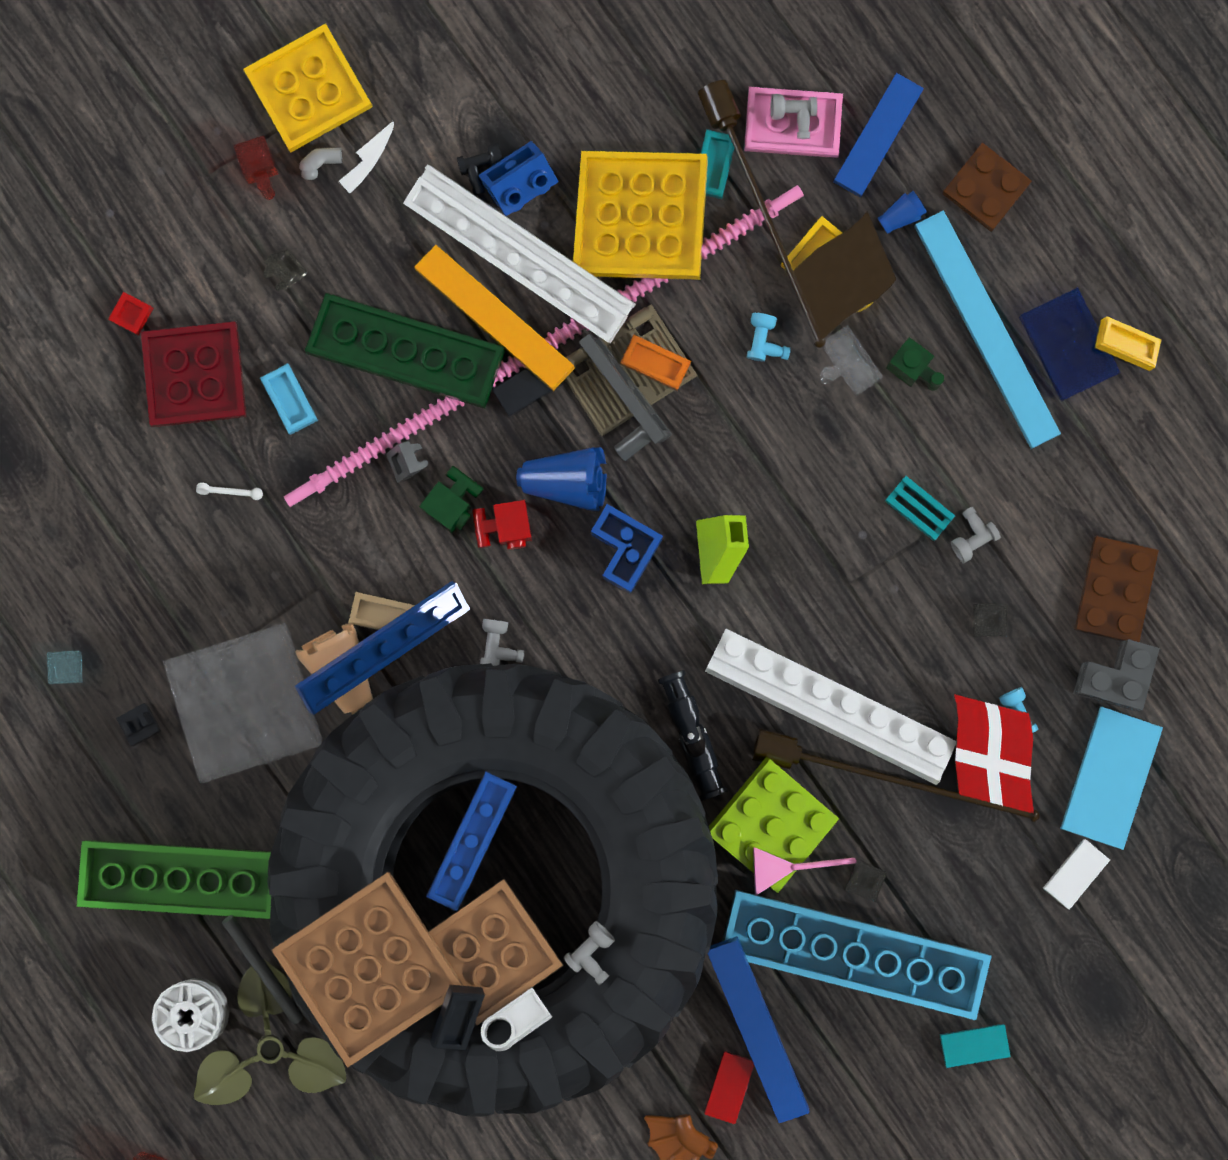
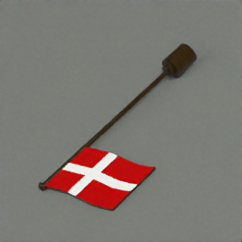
[752,693,1039,822]

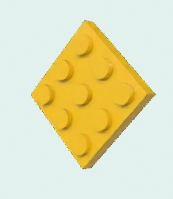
[243,23,372,153]

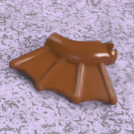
[644,1114,718,1160]

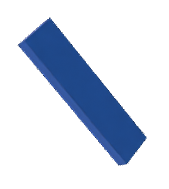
[833,73,924,198]
[426,772,517,911]

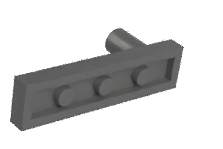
[579,334,672,461]

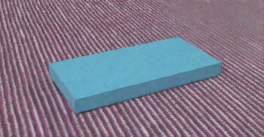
[1060,707,1163,850]

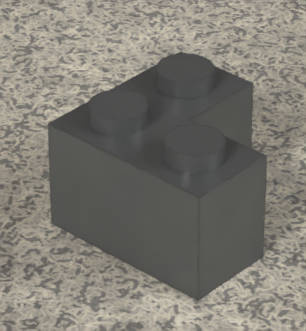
[1073,639,1160,712]

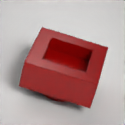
[108,292,154,336]

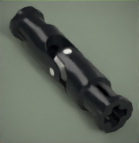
[658,670,728,801]

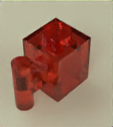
[233,135,279,200]

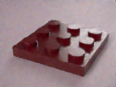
[141,321,247,427]

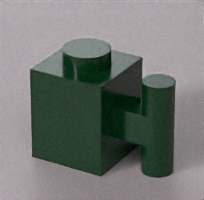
[886,337,944,391]
[419,465,484,533]

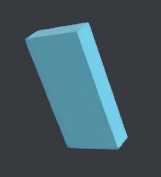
[260,364,318,435]

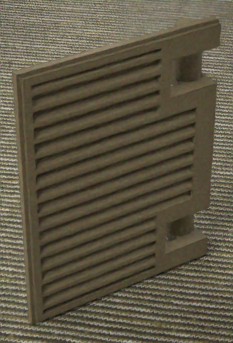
[565,304,698,437]

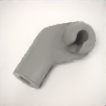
[299,147,342,180]

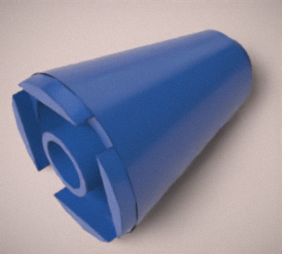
[516,447,607,511]

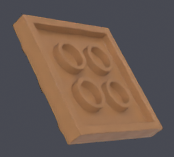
[429,879,563,1025]

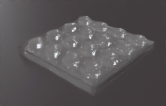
[163,623,323,784]

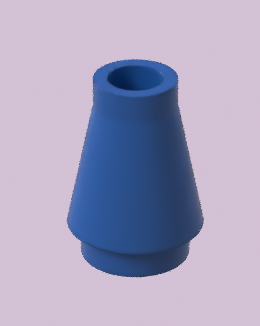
[877,191,927,234]

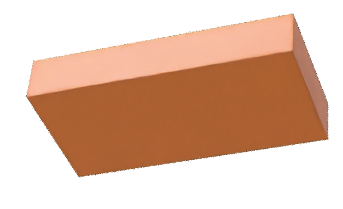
[620,335,691,391]

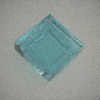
[47,650,83,685]

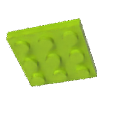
[709,757,839,893]

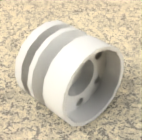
[152,978,230,1052]

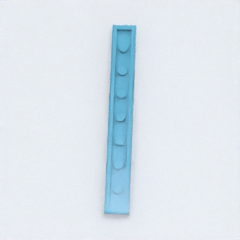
[914,210,1061,449]

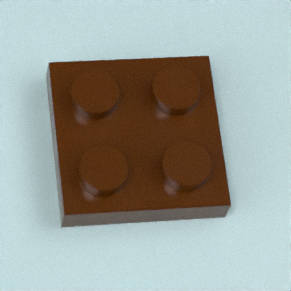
[942,142,1032,232]

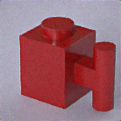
[472,500,532,550]

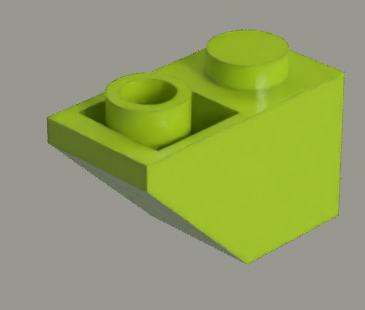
[696,515,749,584]

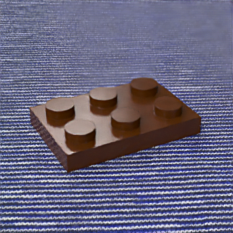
[1074,536,1159,642]

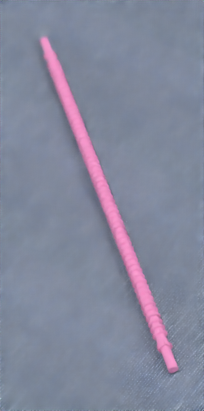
[283,185,804,507]

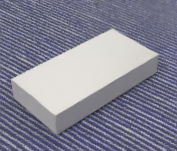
[1043,839,1110,910]

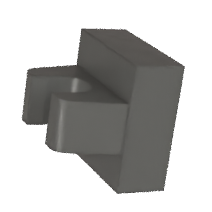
[386,441,428,483]

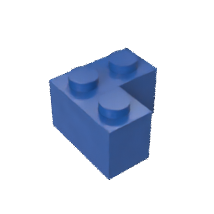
[591,504,663,594]

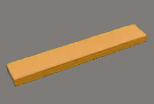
[414,245,575,391]

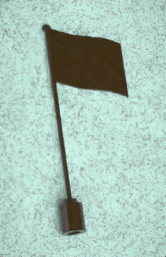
[698,80,896,348]

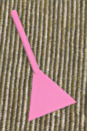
[753,847,856,895]

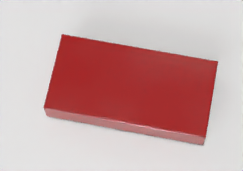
[704,1051,754,1124]

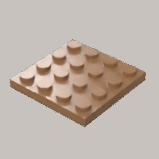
[272,872,464,1068]

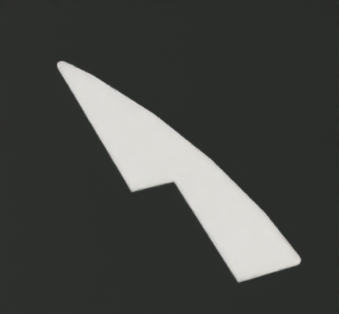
[339,122,394,193]

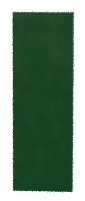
[305,293,505,409]

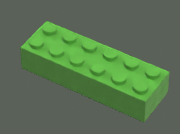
[77,840,271,919]

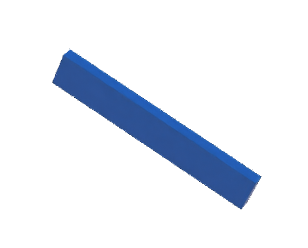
[295,581,470,715]
[707,936,809,1123]

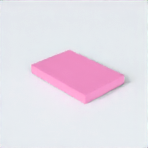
[744,87,843,158]

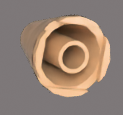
[295,623,373,715]

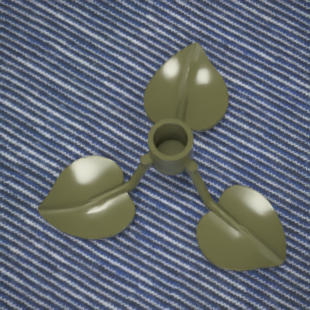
[194,959,346,1105]

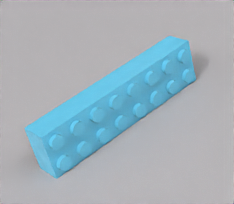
[722,890,991,1020]

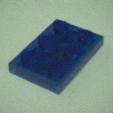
[1019,288,1121,402]

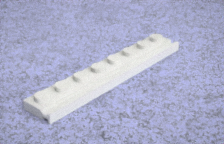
[403,164,636,343]
[705,629,956,785]

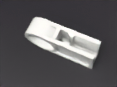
[481,988,552,1051]

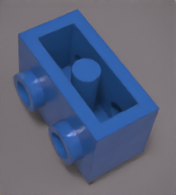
[479,141,558,216]

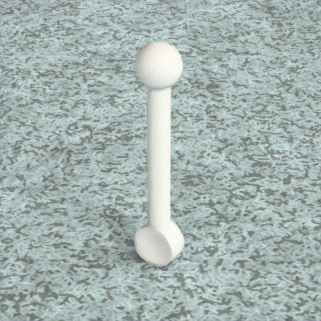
[196,483,263,500]

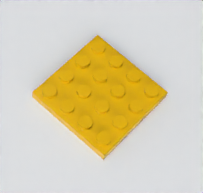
[573,151,708,280]

